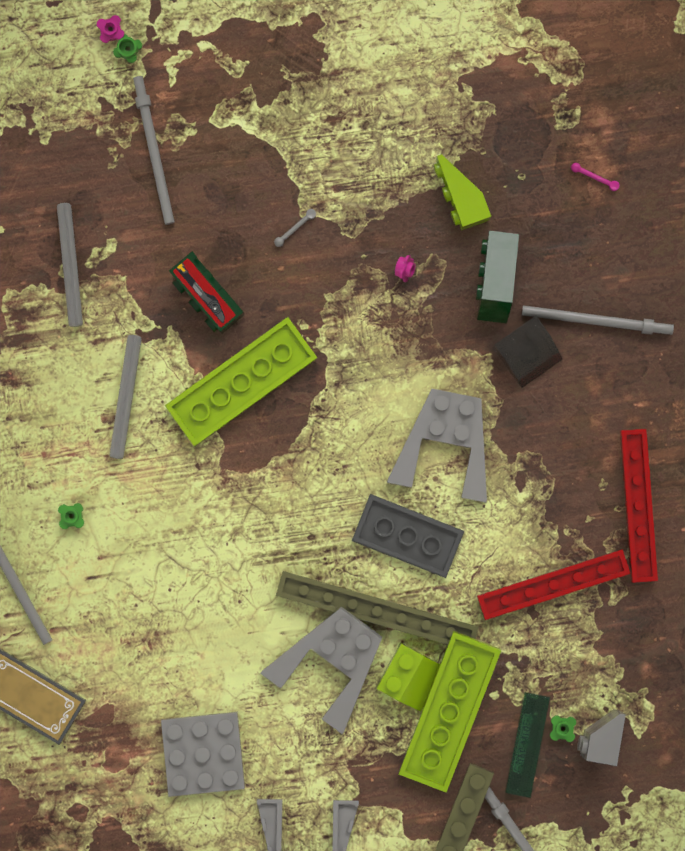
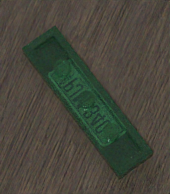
[505,692,550,798]

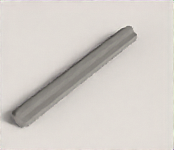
[57,203,83,327]
[109,335,142,459]

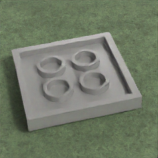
[161,711,245,797]

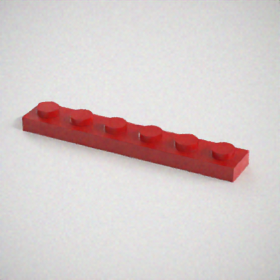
[620,429,658,583]
[477,549,631,620]

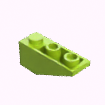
[433,154,491,231]

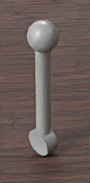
[274,209,316,247]

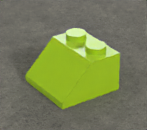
[376,642,440,712]

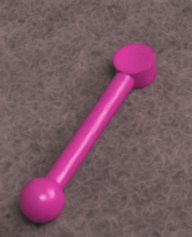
[571,163,620,191]

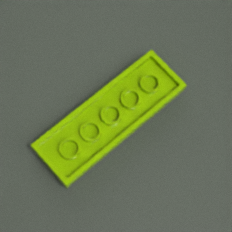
[165,317,318,447]
[399,631,501,793]

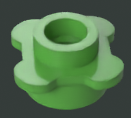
[113,34,142,63]
[58,503,84,529]
[550,715,576,742]

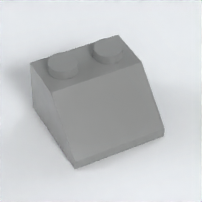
[577,709,626,766]

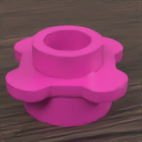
[97,15,124,43]
[395,255,416,282]

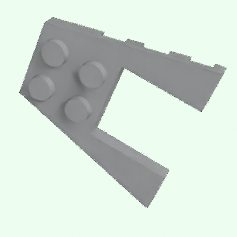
[387,389,487,503]
[260,607,382,734]
[257,799,359,851]

